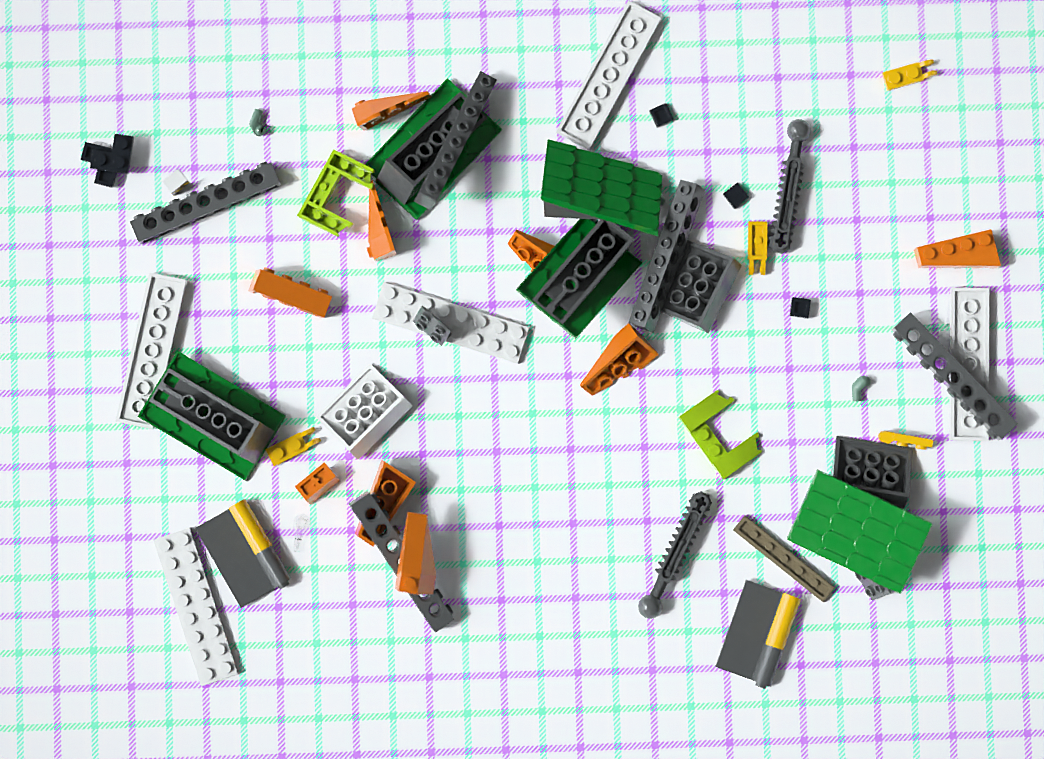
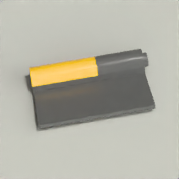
[195,499,291,608]
[715,580,801,689]

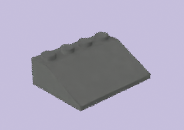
[661,240,742,334]
[830,436,912,508]

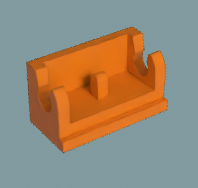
[294,462,340,505]

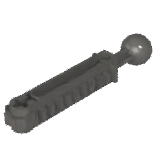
[768,119,811,255]
[638,491,712,619]

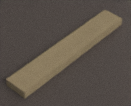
[733,515,835,603]

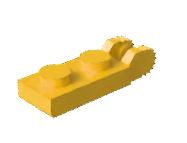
[882,59,938,91]
[747,221,768,275]
[265,427,321,467]
[877,431,933,450]

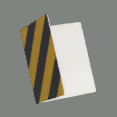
[161,168,189,196]

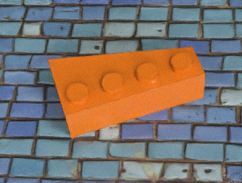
[914,229,1001,269]
[248,267,332,318]
[355,459,416,547]

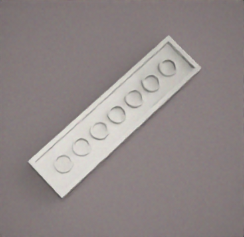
[555,0,661,151]
[115,272,187,430]
[372,282,529,364]
[949,287,989,441]
[153,527,239,686]

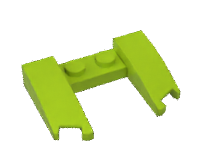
[297,149,375,237]
[678,390,762,480]

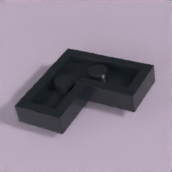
[90,133,135,175]
[80,142,117,189]

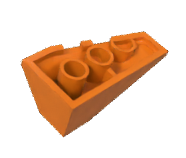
[351,91,432,131]
[366,180,397,262]
[507,229,554,272]
[580,323,659,396]
[395,512,436,594]

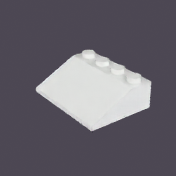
[316,364,412,460]

